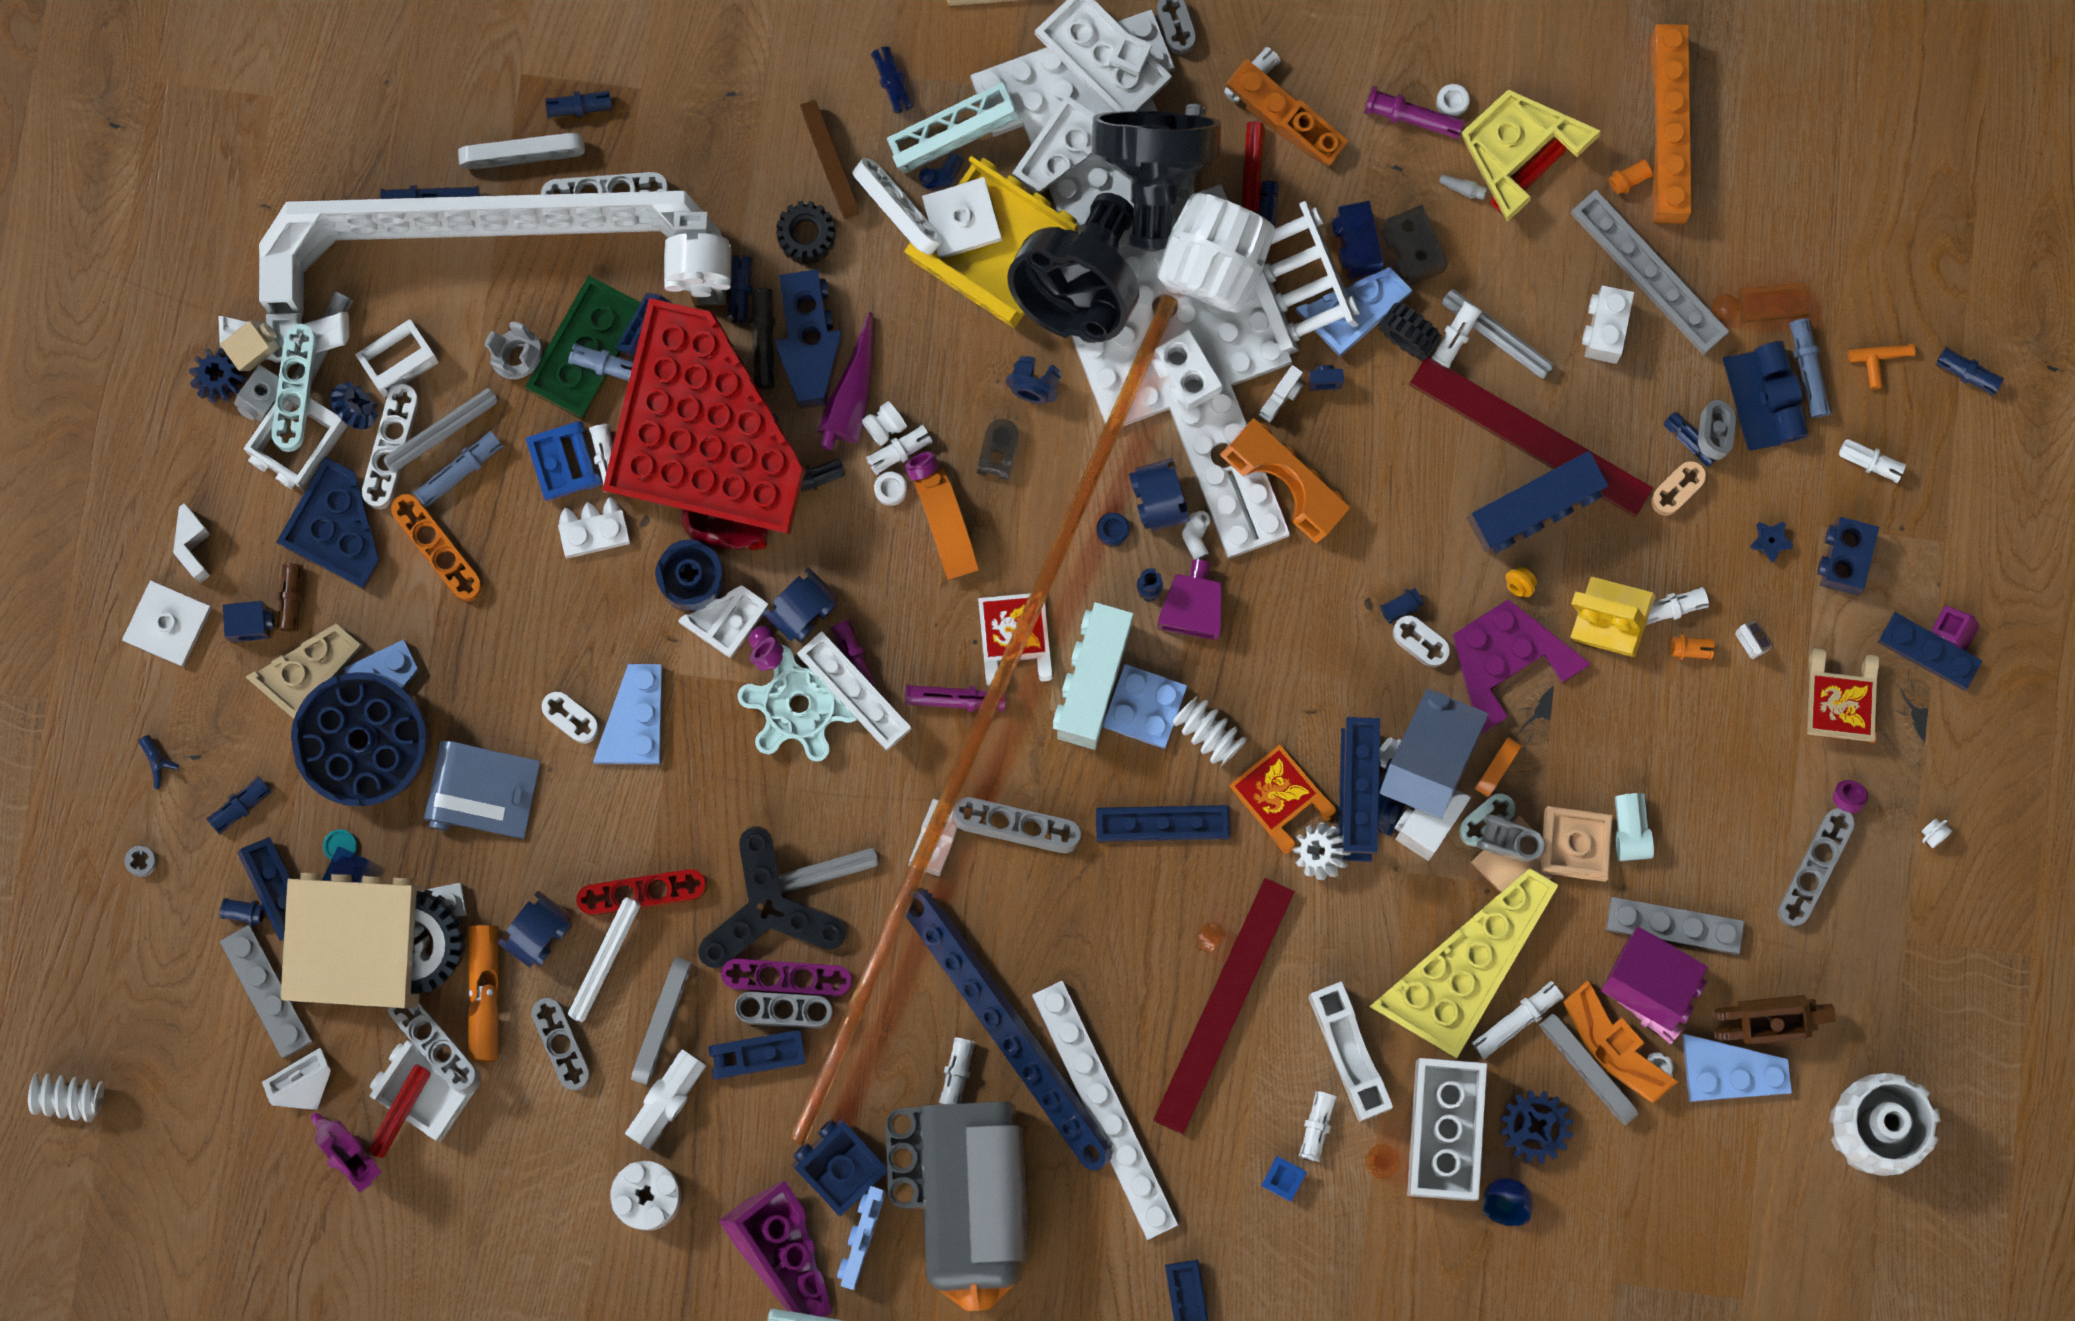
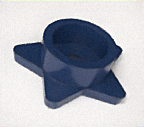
[1750,522,1793,563]

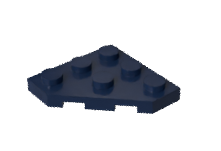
[276,457,380,590]

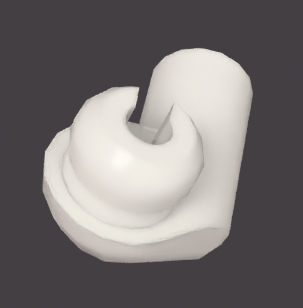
[1182,510,1210,560]

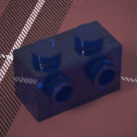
[1332,201,1383,279]

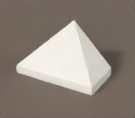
[262,1048,331,1110]

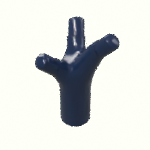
[138,735,179,789]

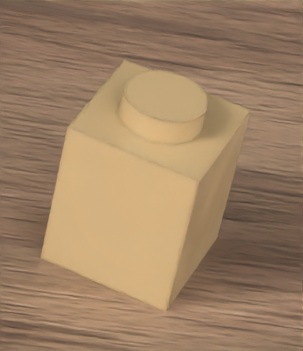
[220,321,280,371]

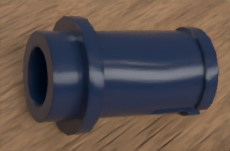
[1379,588,1424,624]
[220,898,265,927]

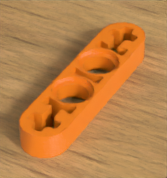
[391,494,482,602]

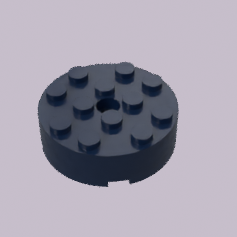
[291,672,430,806]

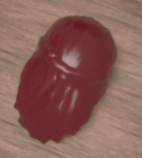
[681,510,768,550]

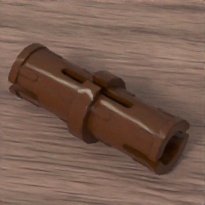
[277,563,304,632]

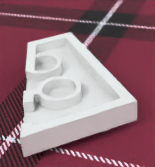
[1012,95,1096,194]

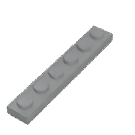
[1571,190,1729,356]

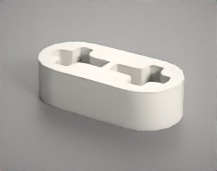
[1393,616,1450,668]
[542,692,599,744]

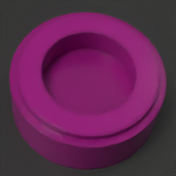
[905,452,939,480]
[1832,780,1868,813]

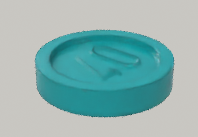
[323,829,357,863]

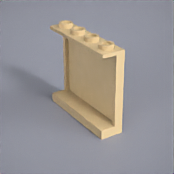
[281,873,426,1008]

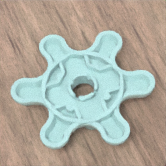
[738,645,857,762]

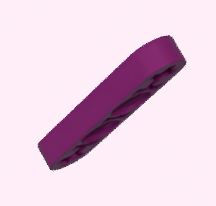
[721,959,852,997]

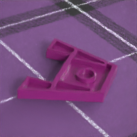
[1452,599,1590,735]

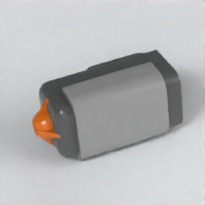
[886,1102,1028,1311]

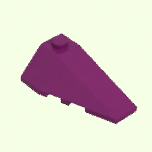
[719,1181,832,1317]

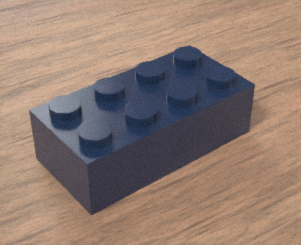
[1467,451,1608,554]

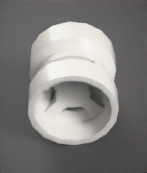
[861,401,907,446]

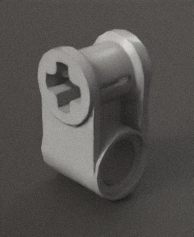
[1476,814,1545,862]

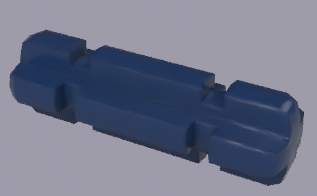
[1259,180,1279,227]
[1664,412,1716,467]

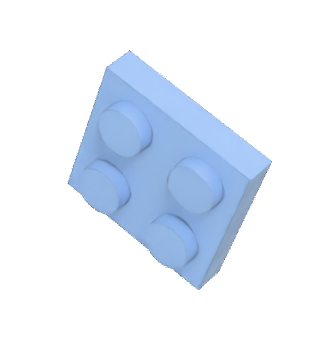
[1103,664,1187,749]

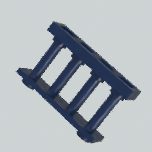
[1339,717,1380,862]

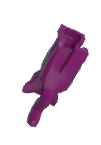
[311,1112,382,1193]

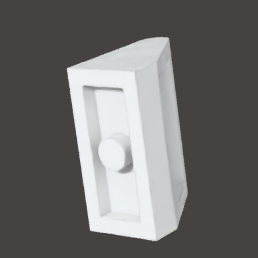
[355,319,439,398]

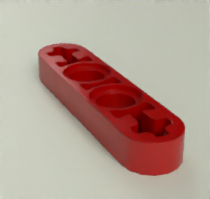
[576,869,706,916]

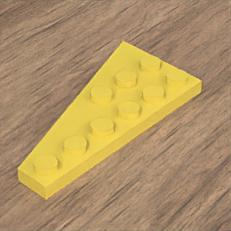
[1370,868,1558,1059]

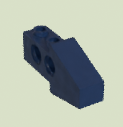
[775,269,842,409]

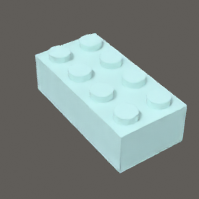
[1053,602,1133,750]

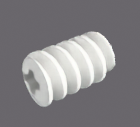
[1173,696,1247,766]
[28,1072,105,1123]

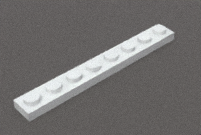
[1032,981,1178,1240]

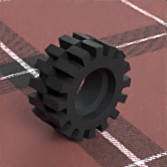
[776,201,836,264]
[1378,302,1441,360]

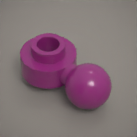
[749,626,784,671]

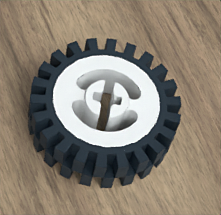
[411,889,466,994]

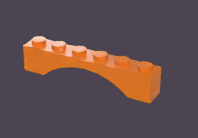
[1650,24,1691,224]

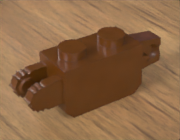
[1713,995,1836,1044]

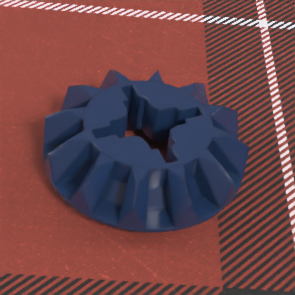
[330,381,379,430]

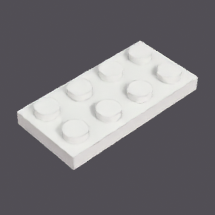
[1035,0,1172,112]

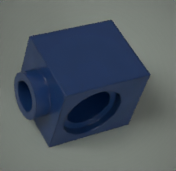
[222,601,275,643]

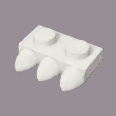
[558,497,630,559]

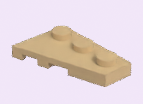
[246,624,363,719]

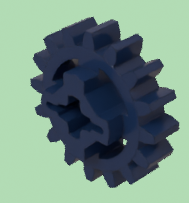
[1499,1090,1573,1164]

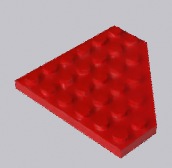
[602,298,806,534]

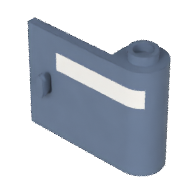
[424,741,540,839]

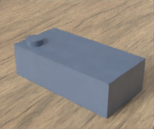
[1380,689,1489,819]

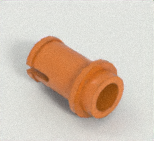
[1609,159,1653,195]
[1671,634,1714,660]

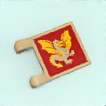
[1807,648,1879,742]

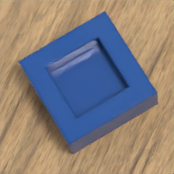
[1261,1156,1307,1202]

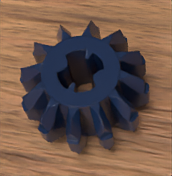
[189,348,246,404]

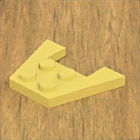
[1462,90,1600,222]

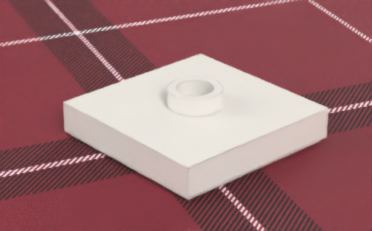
[922,177,1003,259]
[122,580,212,668]

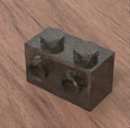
[1382,205,1448,286]

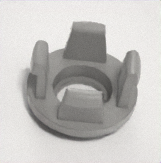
[484,321,542,380]

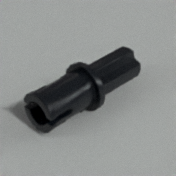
[800,458,845,493]

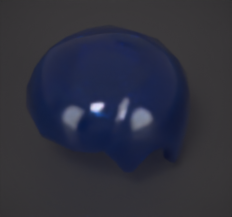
[1482,1178,1534,1226]

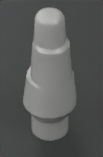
[1439,175,1488,201]

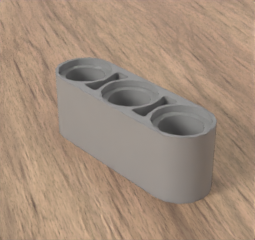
[735,992,834,1029]

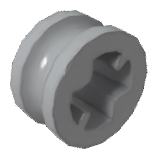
[125,846,157,877]

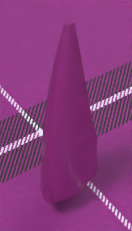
[817,312,874,450]

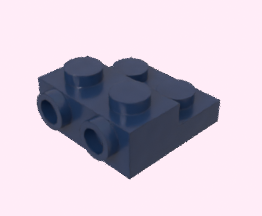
[791,1118,887,1217]

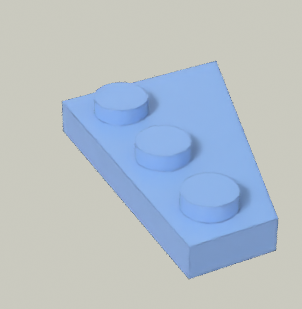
[593,664,662,764]
[1682,1034,1792,1102]
[837,1186,886,1290]

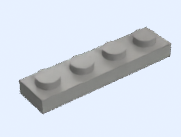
[1605,897,1744,955]
[219,925,313,1059]

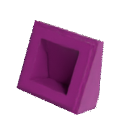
[1931,605,1979,651]

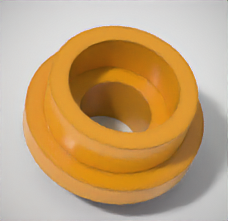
[1505,566,1537,597]

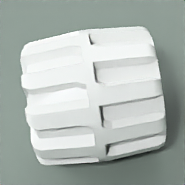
[1158,193,1275,313]
[1829,1073,1941,1176]

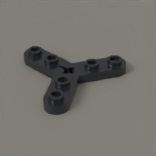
[698,826,846,968]

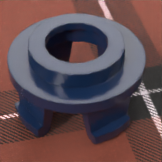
[1005,356,1062,404]

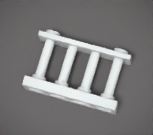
[1255,201,1360,355]

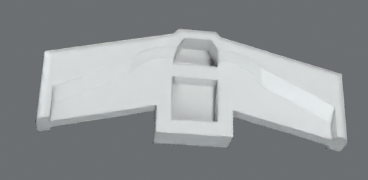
[219,312,349,363]

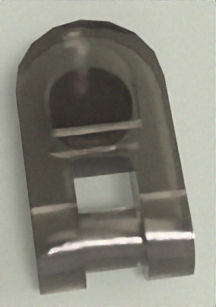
[976,419,1018,481]

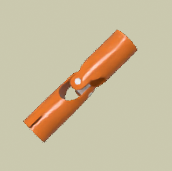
[468,925,499,1062]

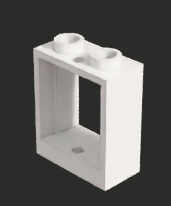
[243,395,348,490]

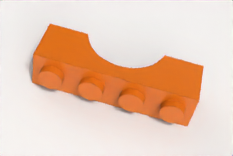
[1219,418,1351,543]

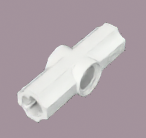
[625,1050,706,1150]

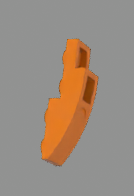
[1225,59,1348,167]

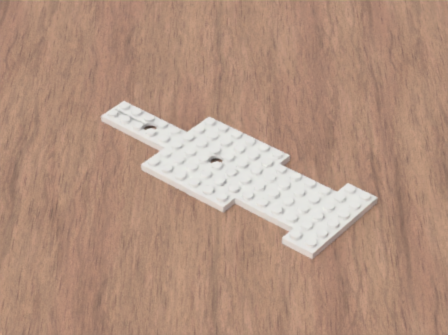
[970,10,1292,559]

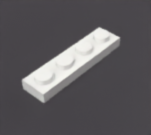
[797,631,912,751]

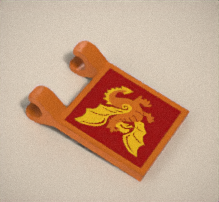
[1229,744,1336,854]

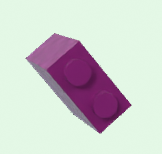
[1601,926,1708,1031]

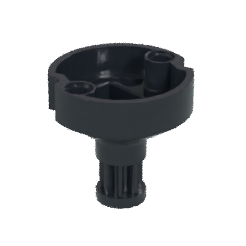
[1091,111,1221,252]
[1007,193,1139,343]

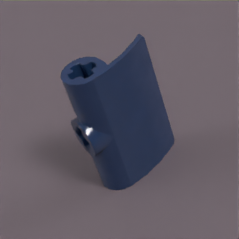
[1723,341,1810,451]

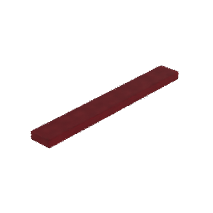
[1409,356,1653,518]
[1153,878,1295,1135]

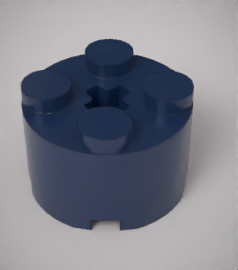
[1129,458,1190,532]
[655,540,725,612]
[763,567,838,643]
[498,890,572,968]

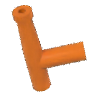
[1848,343,1915,389]

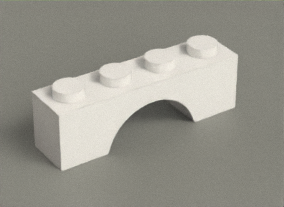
[1308,981,1393,1122]

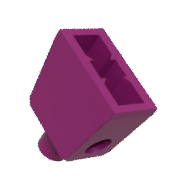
[1157,559,1221,641]

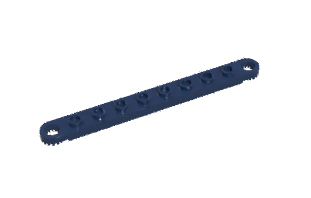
[902,888,1113,1170]

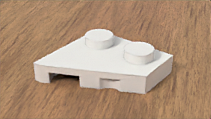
[679,585,769,659]

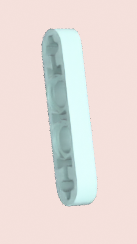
[271,324,317,452]

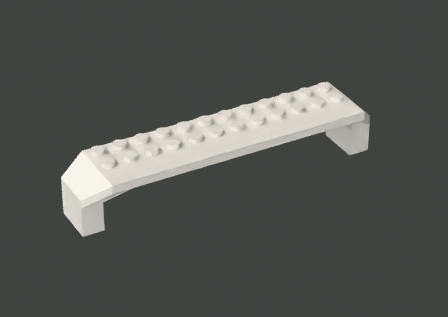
[259,191,726,317]

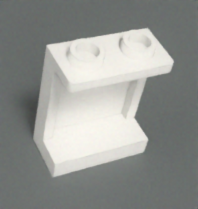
[369,1040,476,1143]

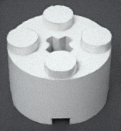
[664,233,731,297]
[611,1161,682,1231]

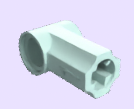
[1615,793,1654,861]

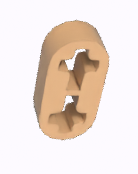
[1651,461,1706,516]

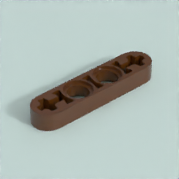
[800,99,859,220]

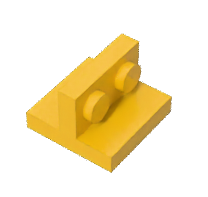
[1570,577,1656,658]

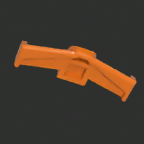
[1563,979,1679,1103]

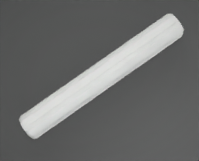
[568,897,640,1022]

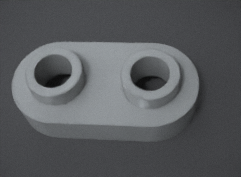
[1698,400,1736,460]

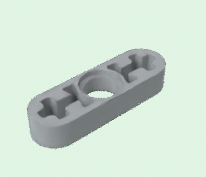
[532,998,590,1091]

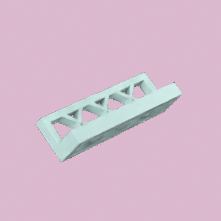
[887,82,1020,174]

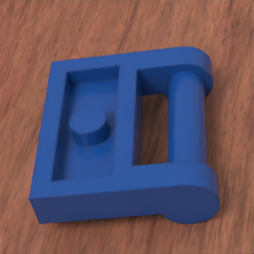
[525,422,602,501]

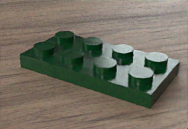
[525,275,641,420]

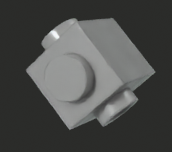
[234,364,279,422]

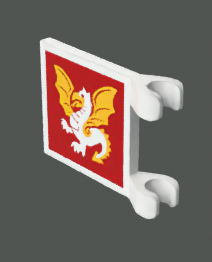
[978,592,1052,687]

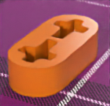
[1475,737,1522,798]

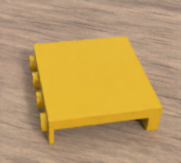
[904,156,1078,329]

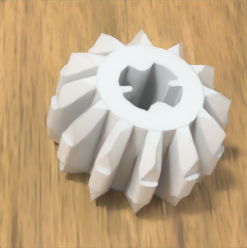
[1293,822,1351,880]

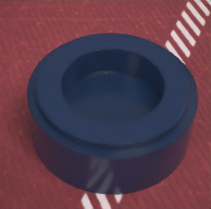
[1096,512,1129,547]

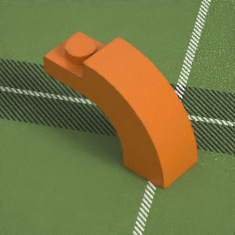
[913,467,979,580]

